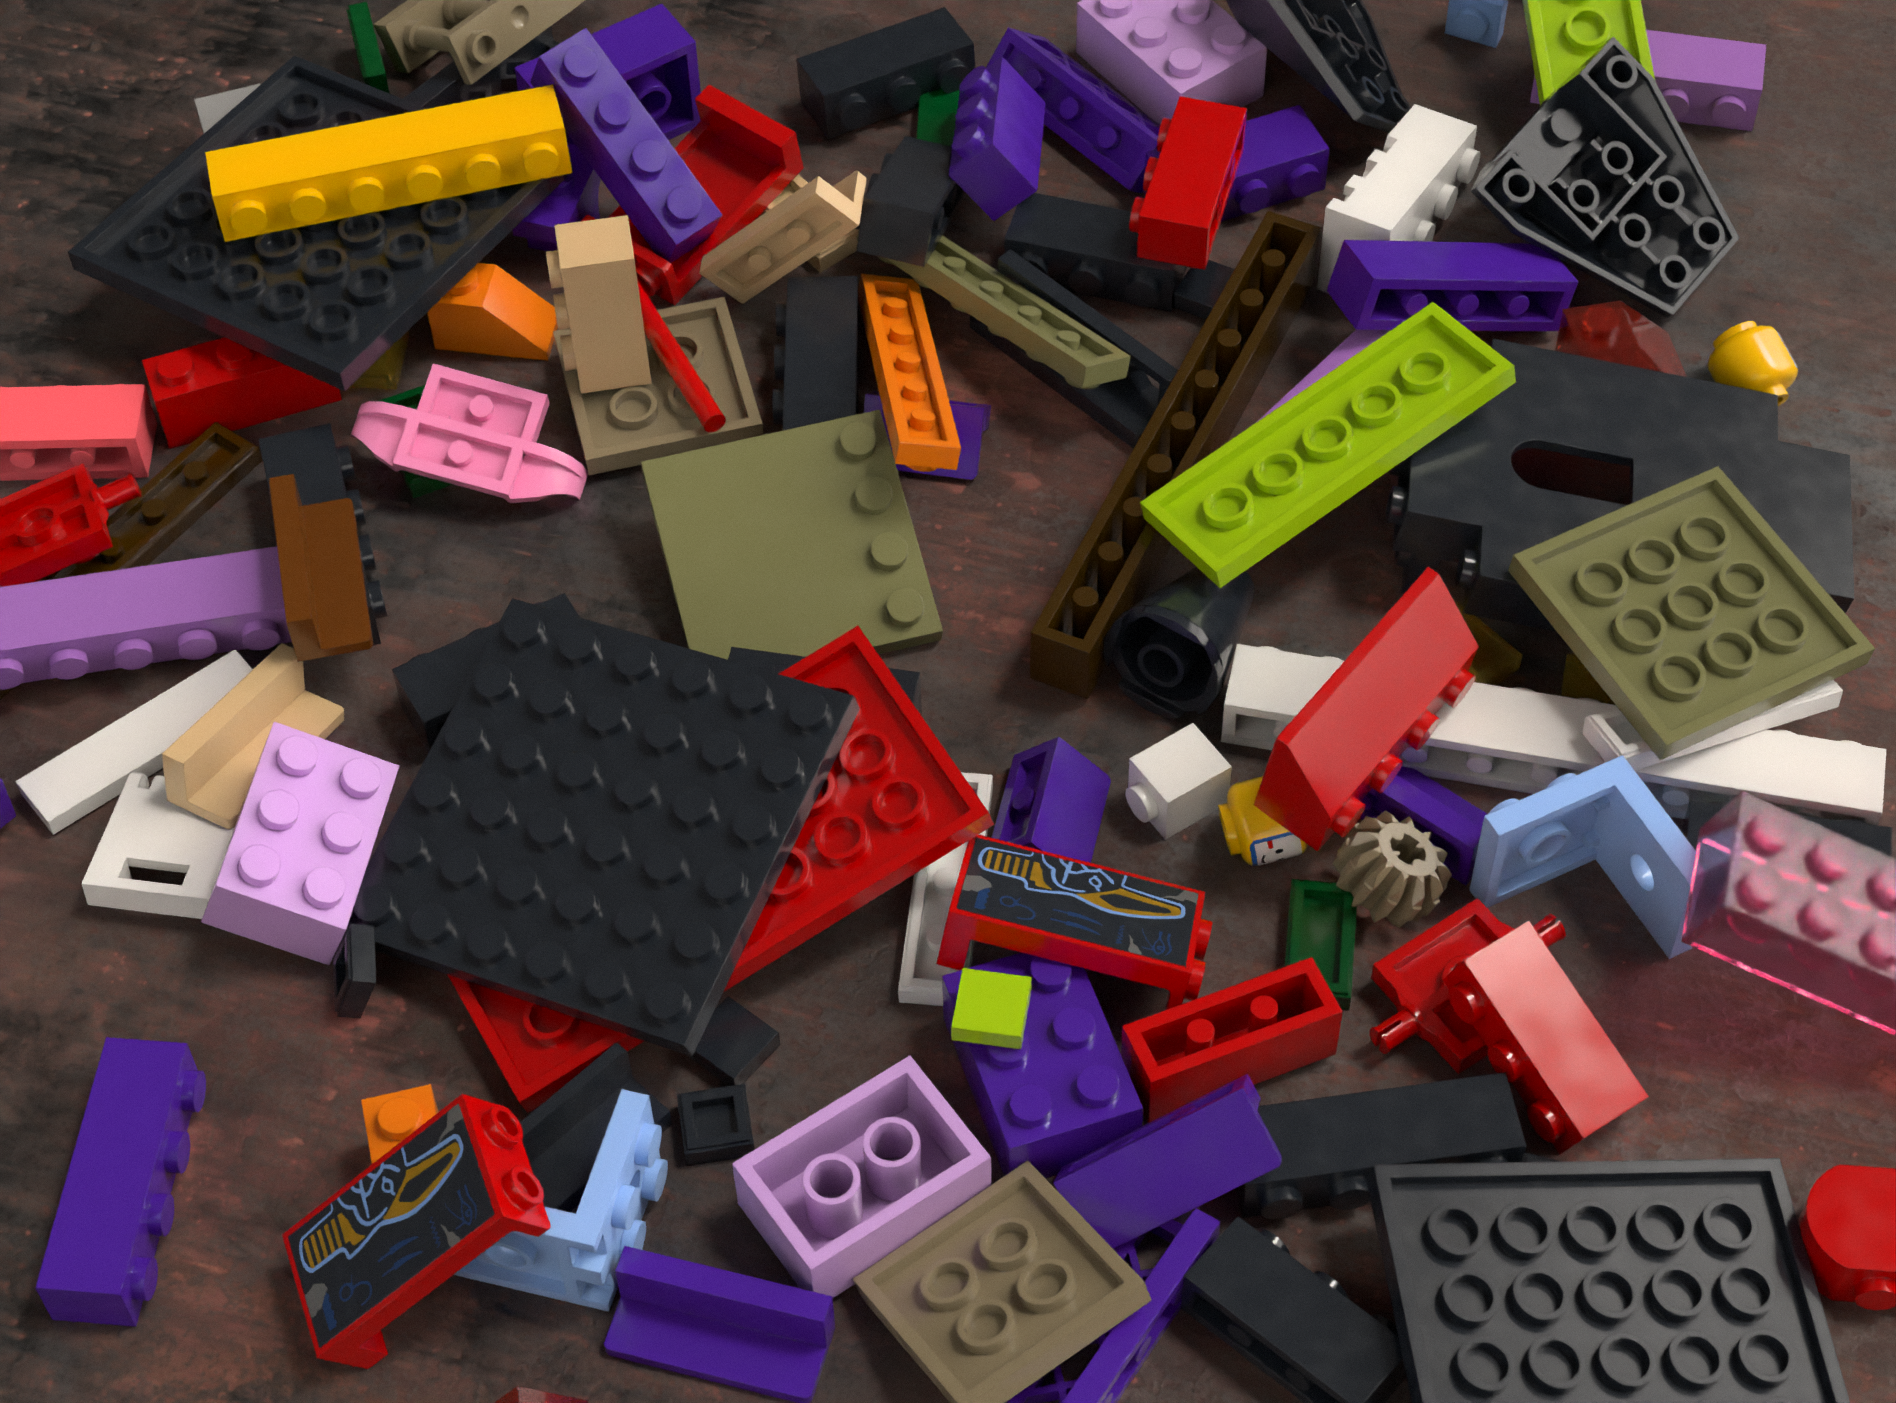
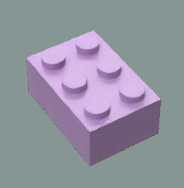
[1076,0,1267,125]
[201,722,399,965]
[732,1056,991,1298]

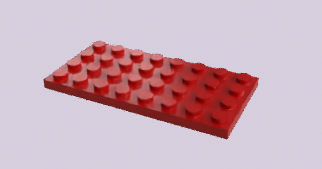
[448,626,994,1113]

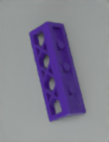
[986,28,1160,193]
[1006,1208,1220,1403]

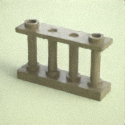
[373,0,585,85]

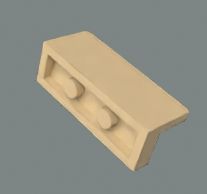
[699,171,867,304]
[162,643,344,829]

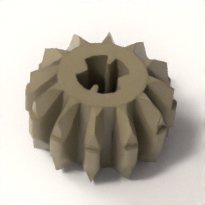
[1333,811,1452,928]

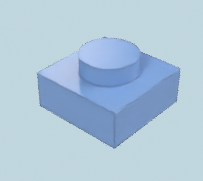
[1445,0,1508,48]

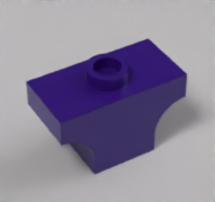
[512,144,601,251]

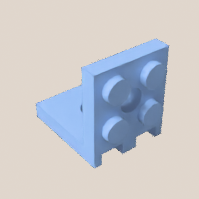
[1470,755,1714,959]
[454,1089,668,1312]

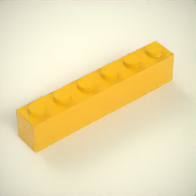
[205,84,572,242]

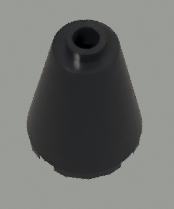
[1104,567,1255,718]

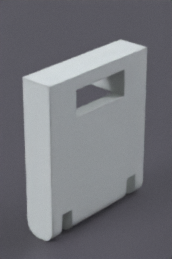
[82,772,235,919]

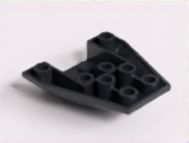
[1226,0,1411,133]
[1471,37,1740,318]

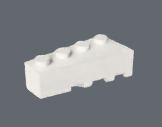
[1317,104,1480,293]

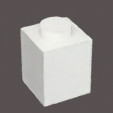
[1125,723,1232,840]

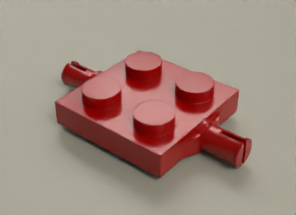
[0,463,142,587]
[1369,898,1566,1074]

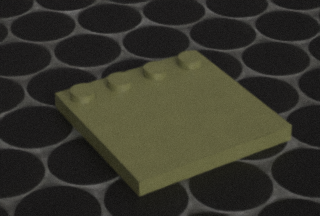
[641,410,943,660]
[1508,466,1875,761]

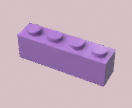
[1530,30,1766,131]

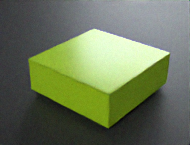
[951,968,1032,1049]

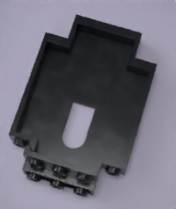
[1385,339,1854,632]

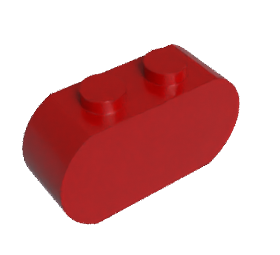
[1798,1164,1896,1310]

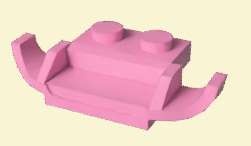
[351,364,588,503]

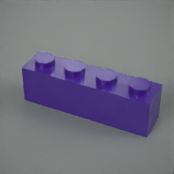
[530,28,722,263]
[1326,240,1578,331]
[35,1037,206,1327]

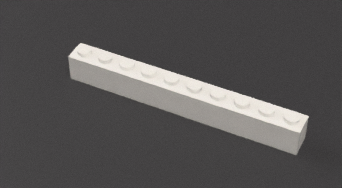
[1221,644,1886,825]

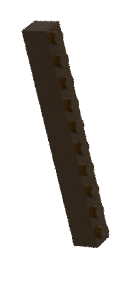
[1030,211,1322,699]

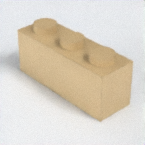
[546,215,652,394]

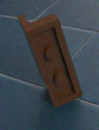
[269,474,373,662]

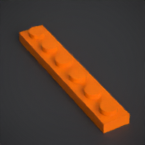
[858,273,961,472]

